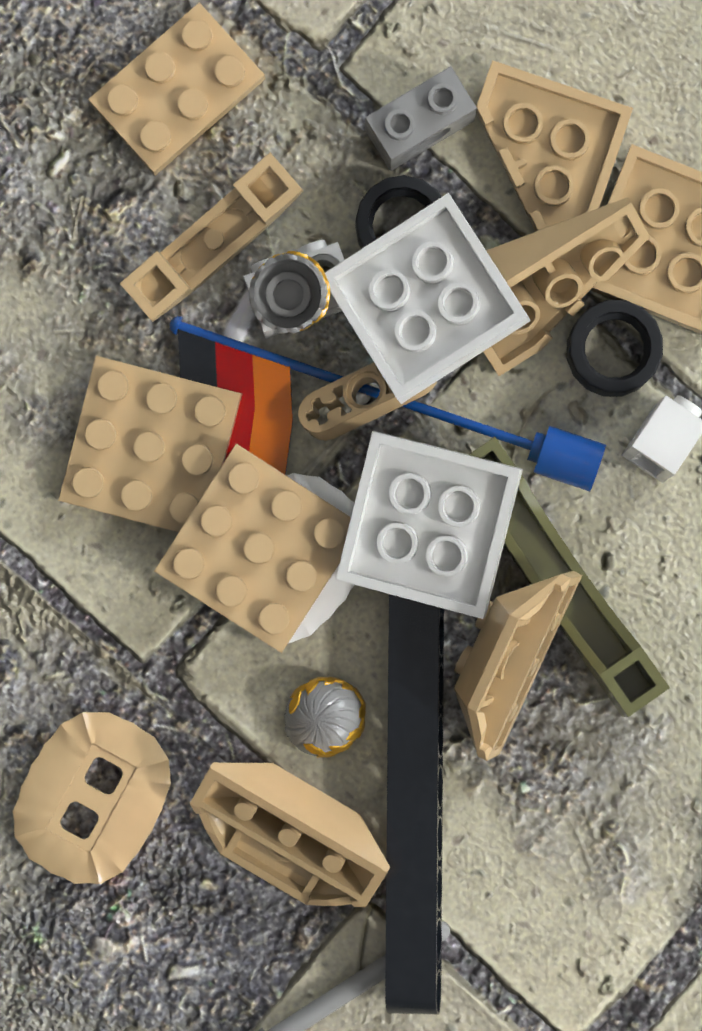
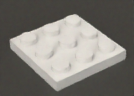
[325,193,531,404]
[336,431,523,619]

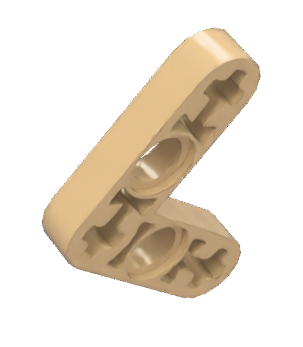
[298,362,437,441]

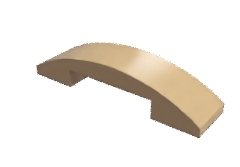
[120,152,303,322]

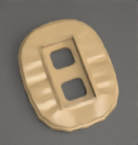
[13,712,171,884]

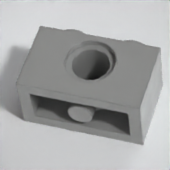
[365,66,477,171]

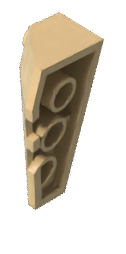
[483,197,650,376]

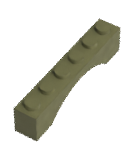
[469,437,670,717]

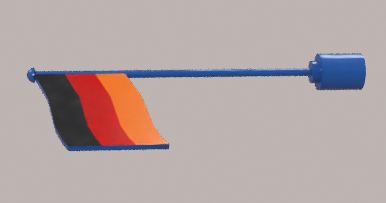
[169,316,606,492]

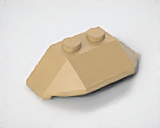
[454,571,582,761]
[190,762,390,908]

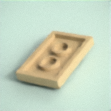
[88,2,265,176]

